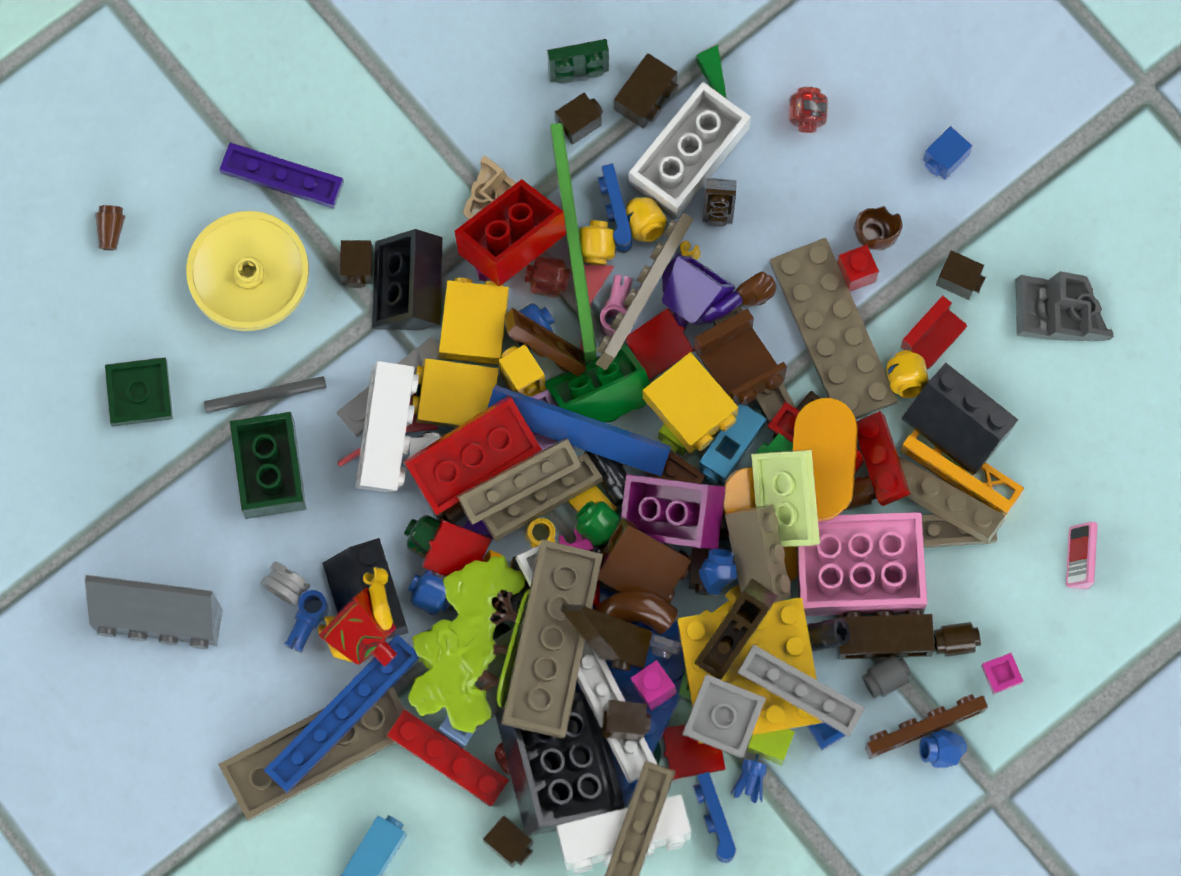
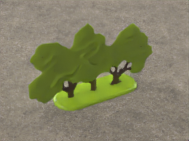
[408,556,530,733]

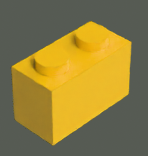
[499,344,546,397]

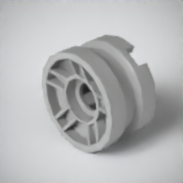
[260,561,310,606]

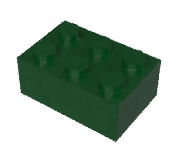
[230,412,307,519]

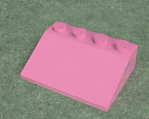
[797,512,927,616]

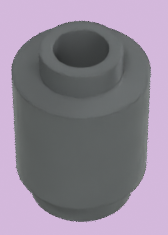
[862,655,911,698]

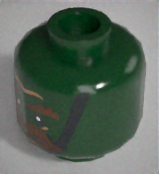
[404,515,441,559]

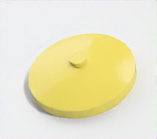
[186,211,309,331]

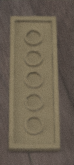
[769,238,897,419]
[501,539,603,739]
[218,686,404,821]

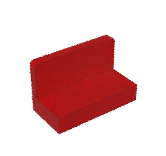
[900,295,967,370]

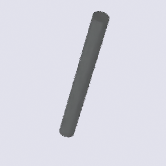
[204,376,327,413]

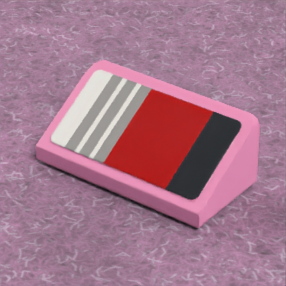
[1066,522,1098,589]

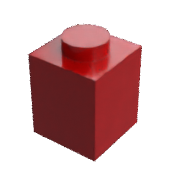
[837,244,879,292]

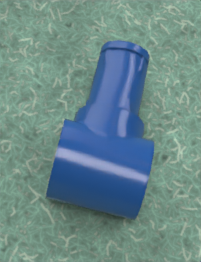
[284,590,329,653]

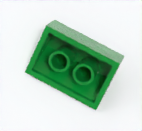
[545,344,650,423]

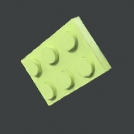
[751,450,820,547]

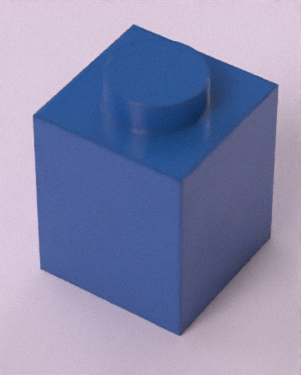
[923,126,972,180]

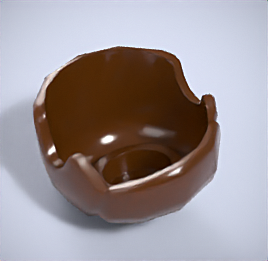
[853,206,903,251]

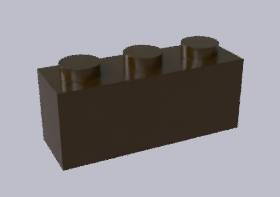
[837,609,935,660]

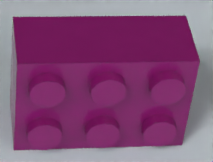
[621,474,726,549]

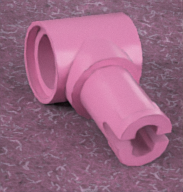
[600,275,633,337]

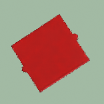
[625,308,694,380]
[421,519,491,577]
[663,724,726,780]

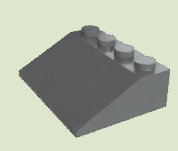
[85,575,223,649]

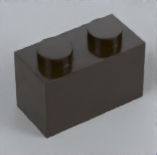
[614,53,679,129]

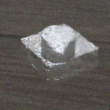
[649,633,682,659]

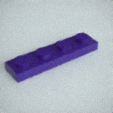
[219,142,344,209]

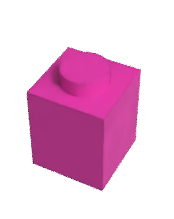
[631,660,677,711]

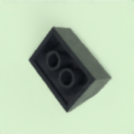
[372,229,443,330]
[901,362,1019,476]
[322,538,409,640]

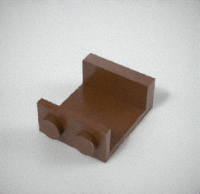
[694,308,787,405]
[598,517,691,603]

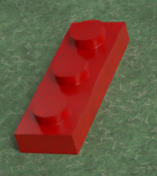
[857,411,910,506]

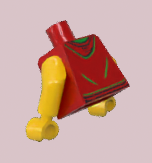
[317,567,398,667]

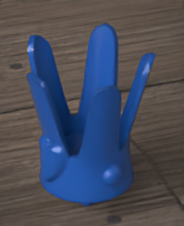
[731,754,767,804]

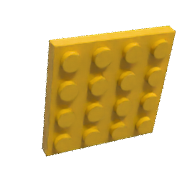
[677,597,824,744]

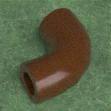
[594,590,678,634]

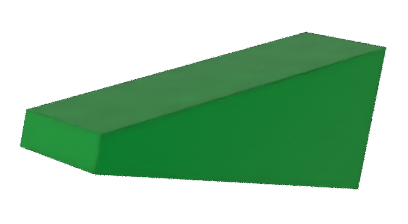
[696,45,727,99]

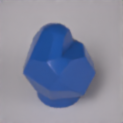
[699,549,737,597]
[919,729,967,768]

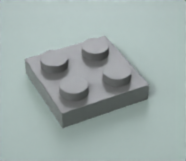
[682,674,766,758]

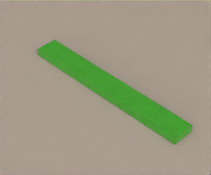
[550,123,597,361]

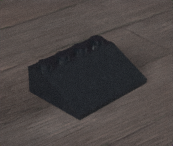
[495,691,625,837]

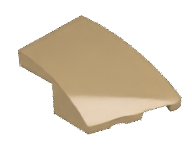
[463,155,516,220]

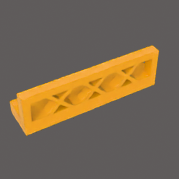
[900,430,1024,517]

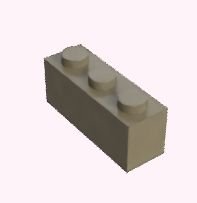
[725,504,791,603]

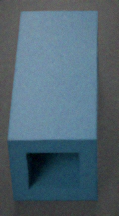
[699,404,766,485]
[341,815,407,876]

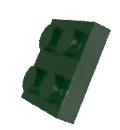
[547,39,609,84]
[105,357,173,427]

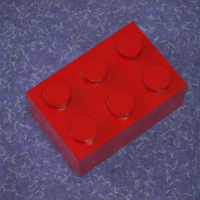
[454,179,566,287]

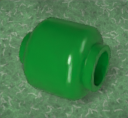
[575,501,621,547]

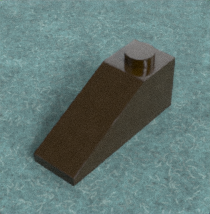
[694,578,778,680]
[561,604,653,672]

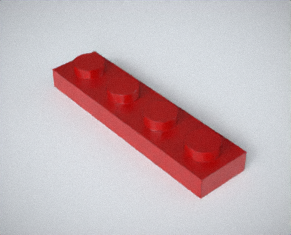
[386,709,509,807]

